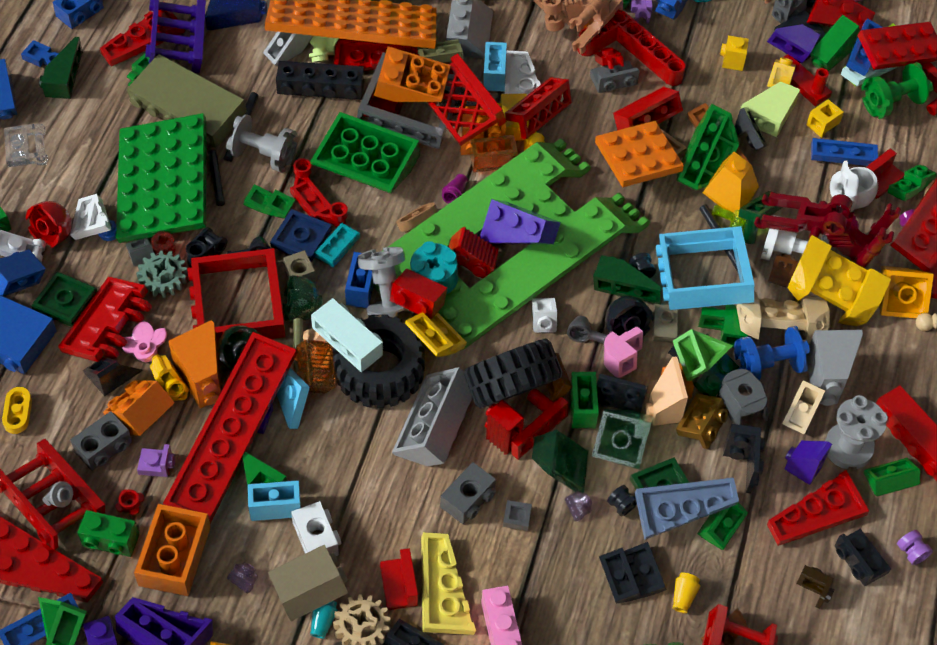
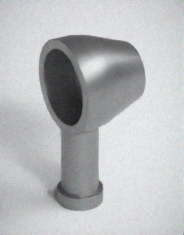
[567,316,607,344]

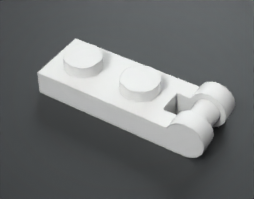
[0,230,46,263]

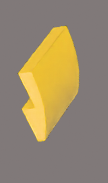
[405,312,467,357]

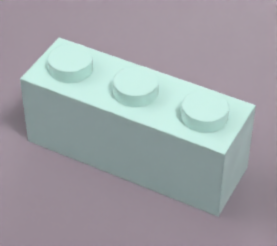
[311,298,383,372]

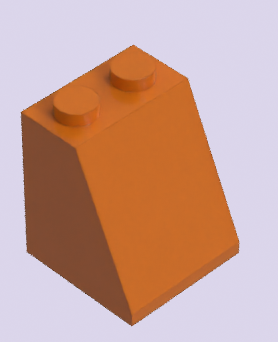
[169,320,221,409]

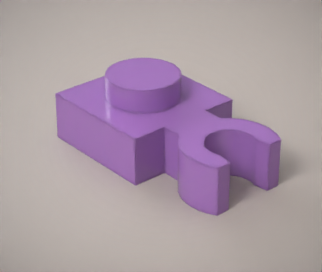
[630,0,652,24]

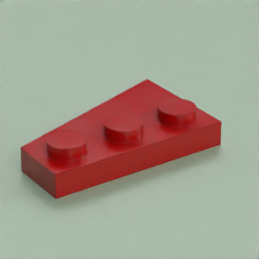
[807,0,875,30]

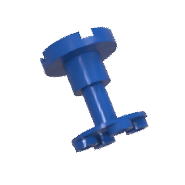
[734,326,810,381]

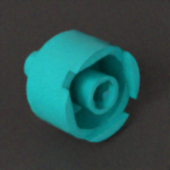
[410,241,458,294]

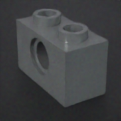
[440,462,496,524]

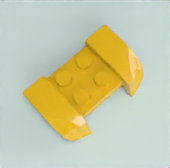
[787,235,891,326]

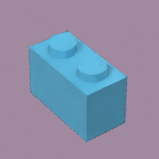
[248,481,301,521]

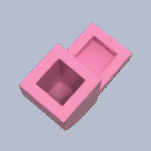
[604,327,643,379]

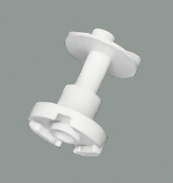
[761,215,829,261]

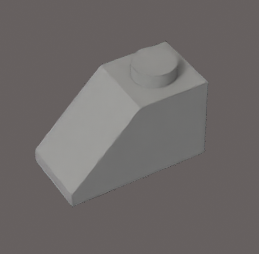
[263,32,313,66]

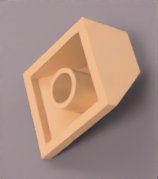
[645,357,688,426]

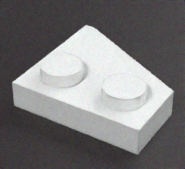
[70,194,111,240]

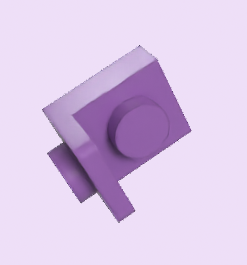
[137,444,175,477]

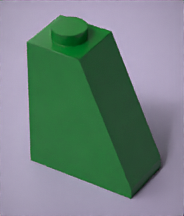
[810,15,860,71]

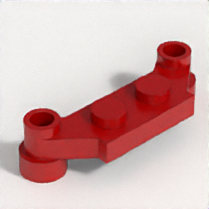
[290,158,348,228]

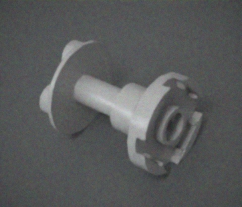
[226,114,297,173]
[358,247,409,318]
[825,395,888,469]

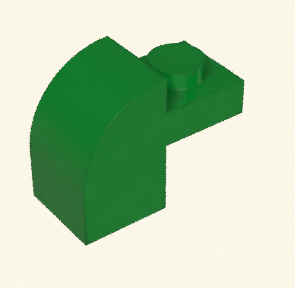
[698,304,747,348]

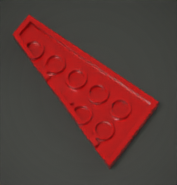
[0,517,104,603]

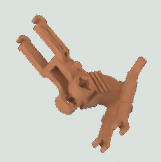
[534,0,623,54]

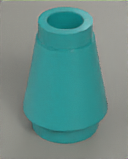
[310,601,338,639]

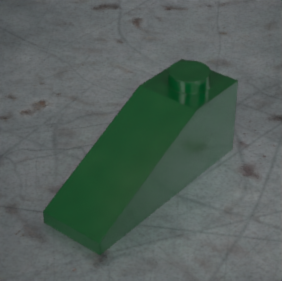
[39,37,83,99]
[593,255,662,305]

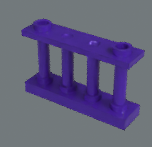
[145,0,206,74]

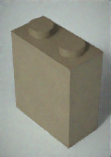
[268,545,348,621]

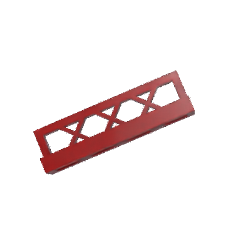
[505,77,572,139]

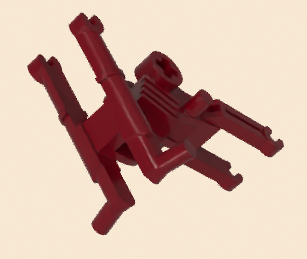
[754,192,901,268]

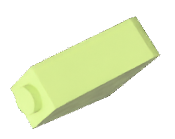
[741,82,800,137]

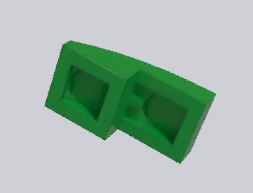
[243,184,295,218]

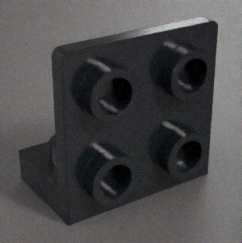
[597,374,648,415]
[723,424,765,494]

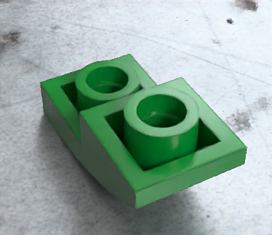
[888,165,937,202]

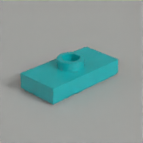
[315,223,360,268]

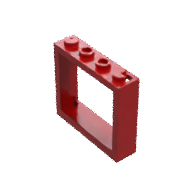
[187,248,286,346]

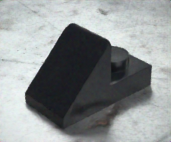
[734,107,768,150]

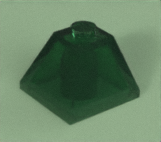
[592,409,653,469]
[532,430,588,495]

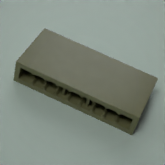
[127,54,247,148]

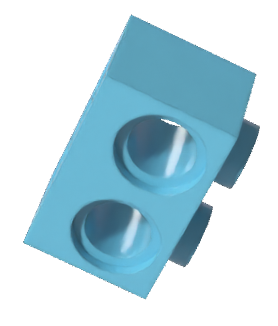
[484,42,507,91]

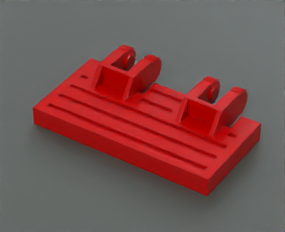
[58,277,152,362]

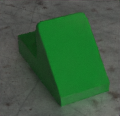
[243,452,287,486]

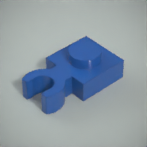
[21,40,59,67]

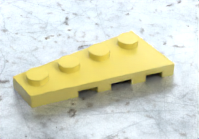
[421,532,476,635]

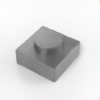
[503,500,532,531]

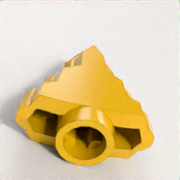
[150,354,190,401]

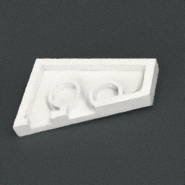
[505,50,541,95]

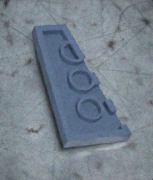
[635,478,739,540]

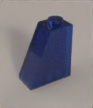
[205,0,267,30]

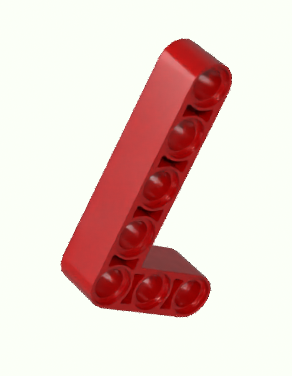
[577,10,686,86]

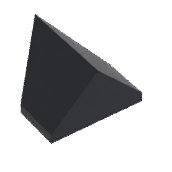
[83,357,143,396]

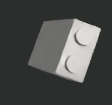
[806,330,863,406]

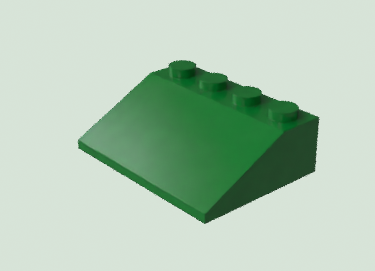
[310,112,420,193]

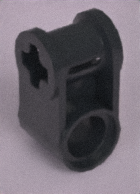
[186,227,228,268]

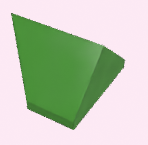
[673,329,733,381]

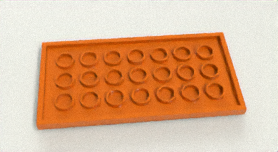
[265,0,437,49]

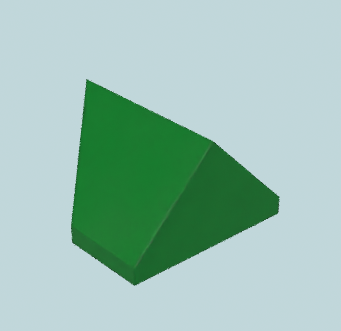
[38,597,88,645]

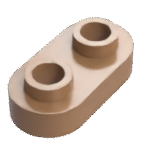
[396,202,438,233]

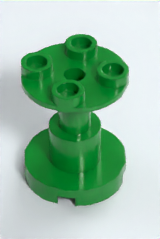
[862,62,933,119]

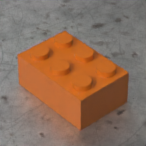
[134,504,211,596]

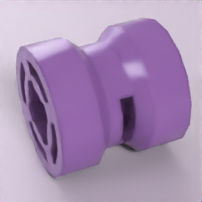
[897,530,933,565]

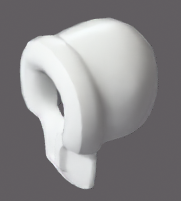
[830,161,878,212]

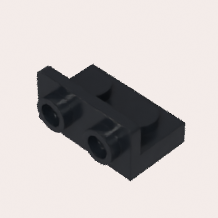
[834,528,891,587]

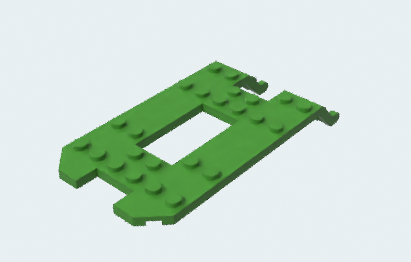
[374,139,650,350]

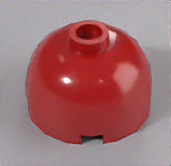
[26,201,72,248]

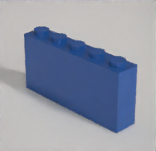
[0,295,57,374]

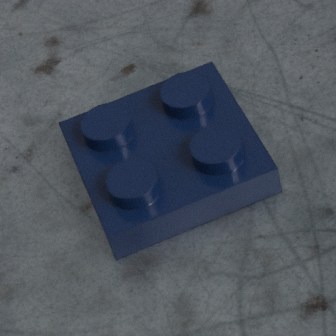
[270,209,332,262]

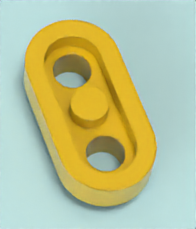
[2,387,32,434]

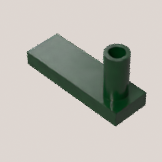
[738,191,783,244]

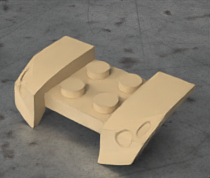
[736,291,830,344]

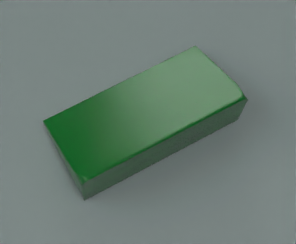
[864,458,920,496]
[697,502,748,550]

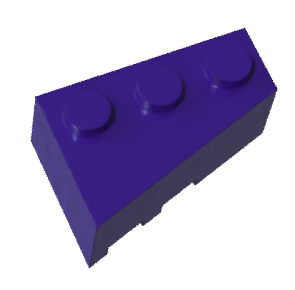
[480,199,561,244]

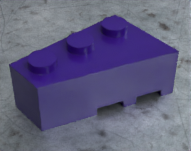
[115,597,213,645]

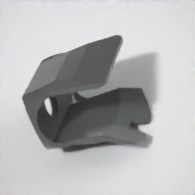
[717,369,769,425]

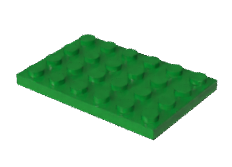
[116,113,206,243]

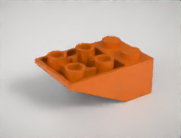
[374,46,451,102]

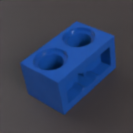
[52,0,104,29]

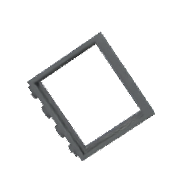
[357,52,463,149]

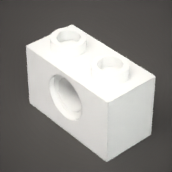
[291,501,341,556]

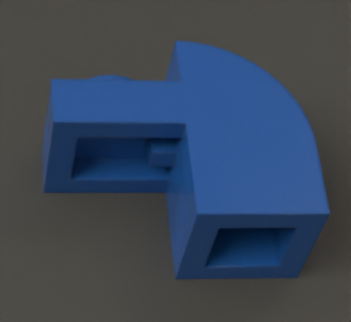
[655,0,687,20]

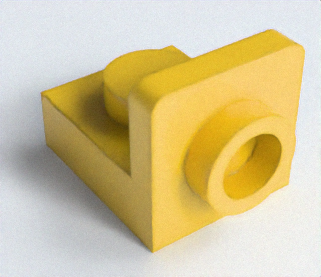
[767,57,796,87]

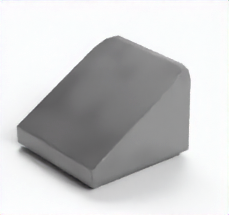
[126,238,154,266]

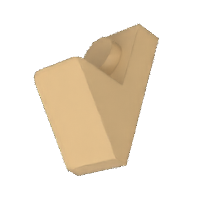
[782,380,825,434]

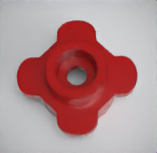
[115,489,144,516]

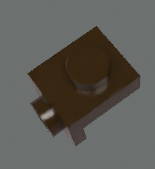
[796,565,835,609]

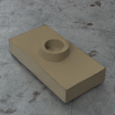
[653,298,678,342]

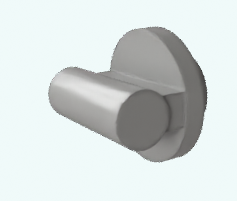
[42,481,73,507]

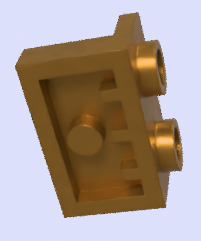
[676,394,728,449]

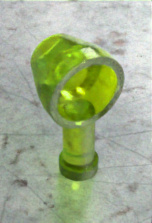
[712,204,746,232]

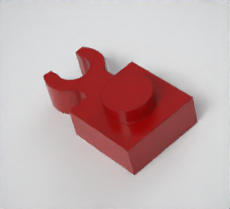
[594,47,624,69]

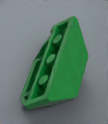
[676,104,739,190]

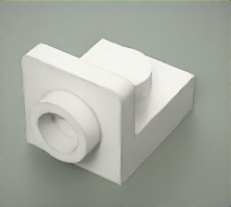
[532,298,557,333]

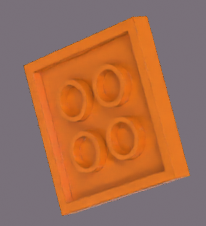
[595,121,684,188]

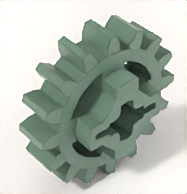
[136,250,188,298]

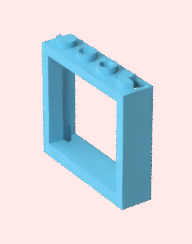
[656,226,754,310]

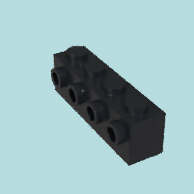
[276,61,364,100]

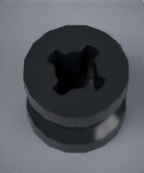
[629,253,656,278]
[607,485,637,517]

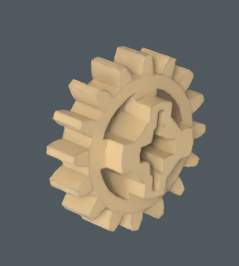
[333,594,391,645]

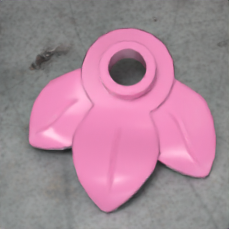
[122,321,167,362]

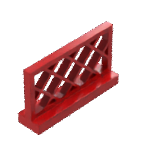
[427,53,507,146]

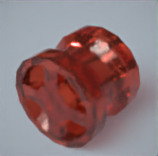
[151,232,176,257]

